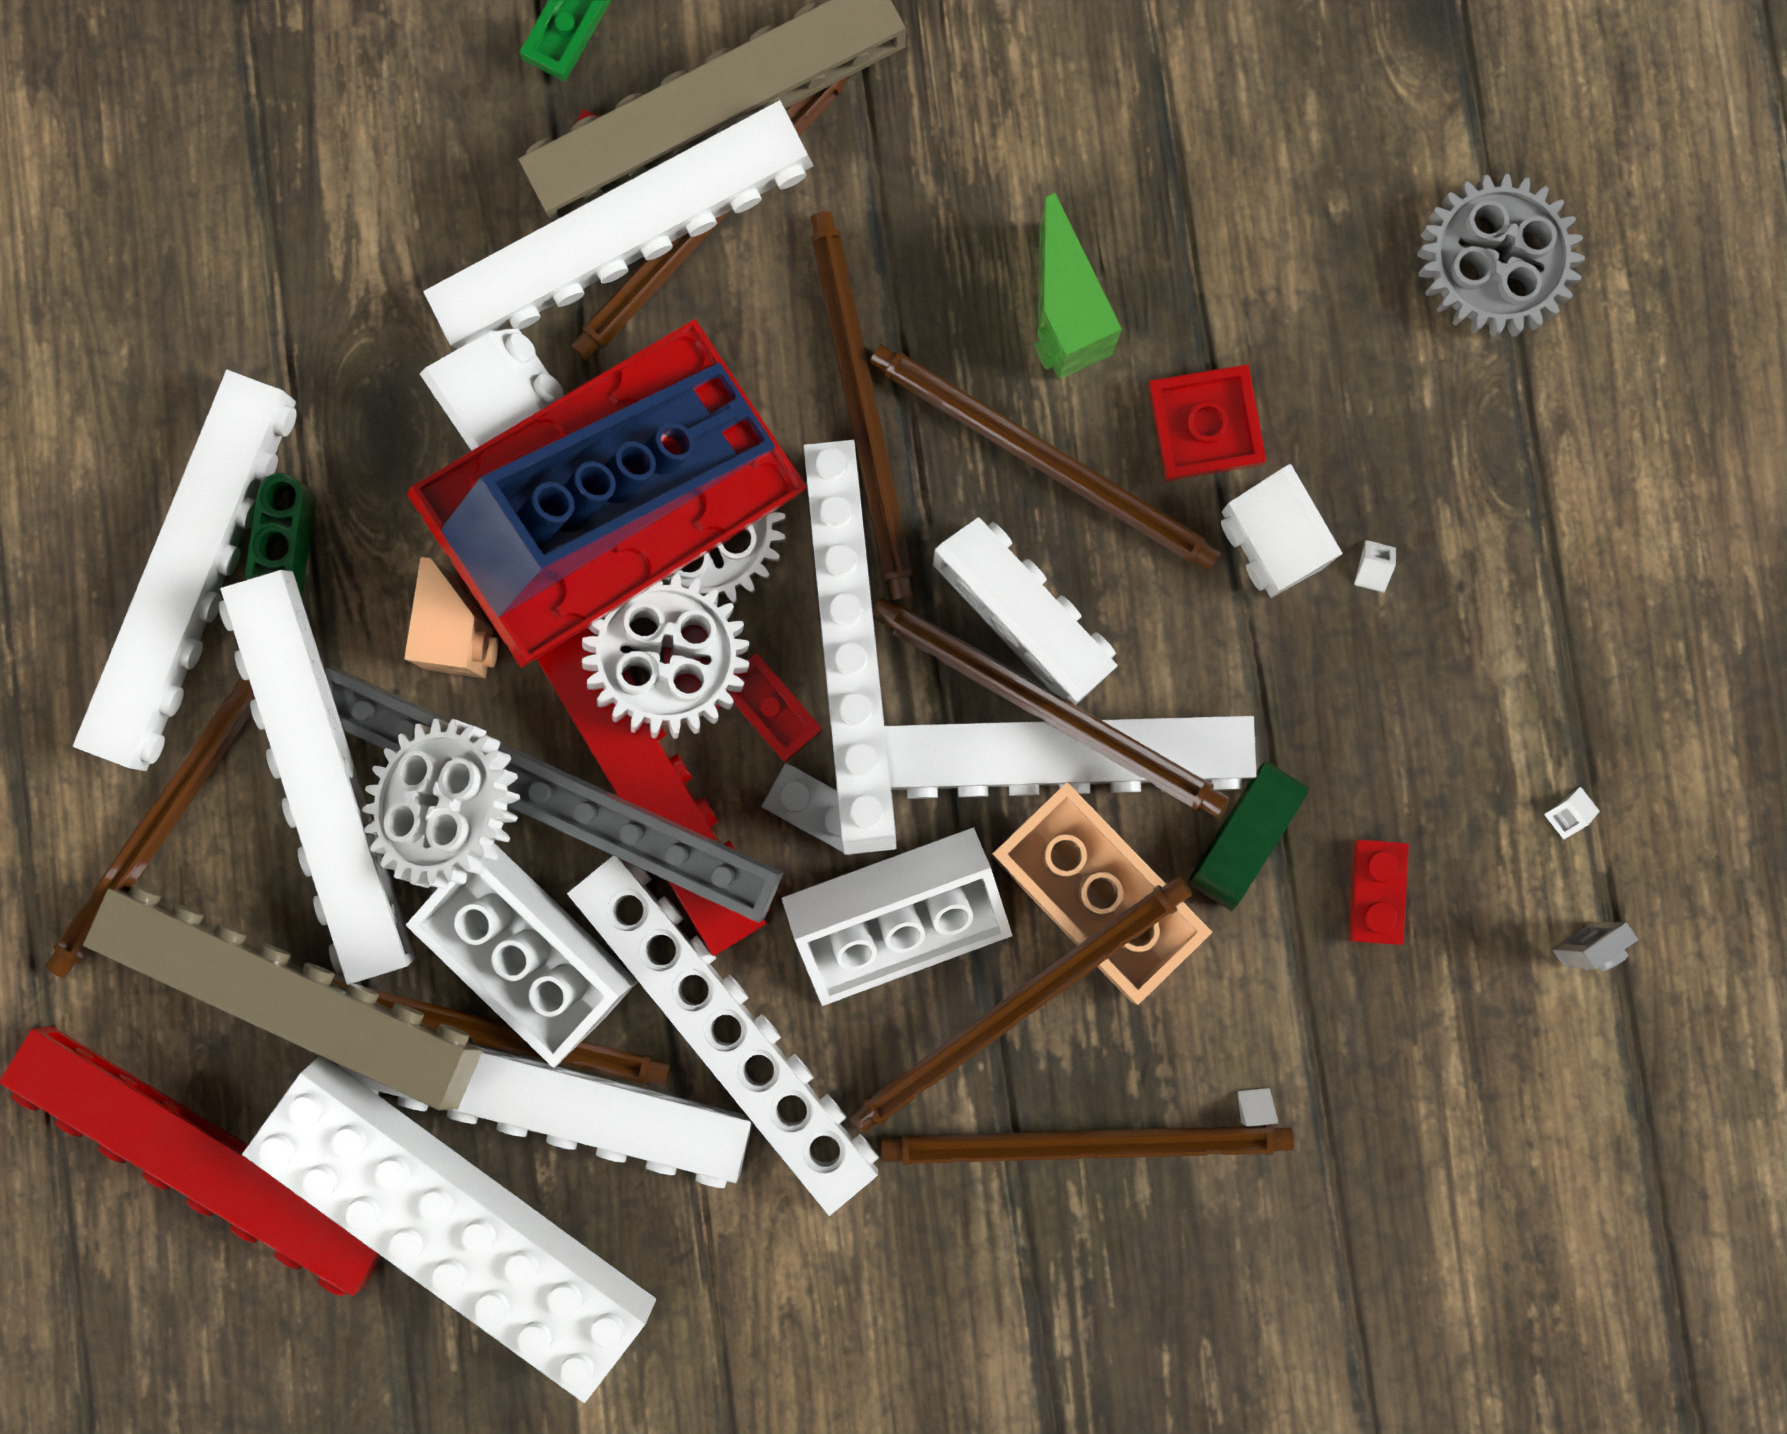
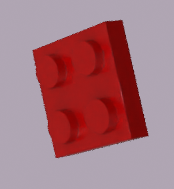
[1148,364,1267,482]

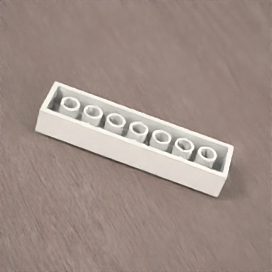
[242,1056,656,1403]

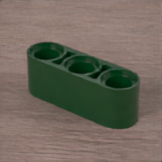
[244,473,316,599]
[1188,760,1309,911]

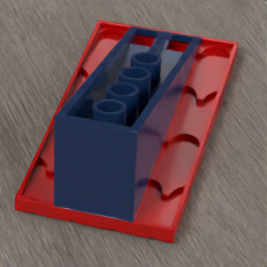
[407,319,808,668]

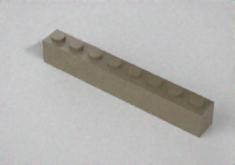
[518,0,906,223]
[83,885,483,1110]

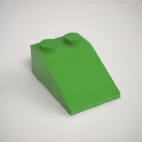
[1034,193,1122,380]

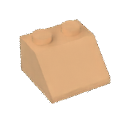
[404,557,498,679]

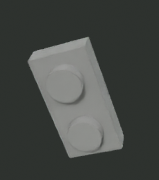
[761,763,851,856]
[1552,922,1639,972]

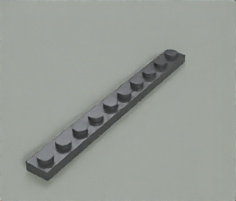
[325,667,783,923]

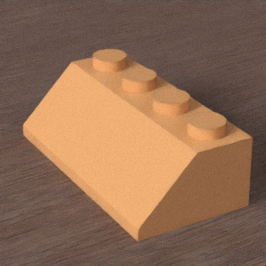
[990,782,1213,1005]

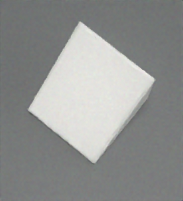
[1354,540,1396,593]
[1544,786,1600,839]
[1238,1088,1278,1126]

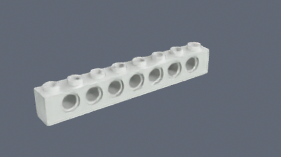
[567,855,879,1216]

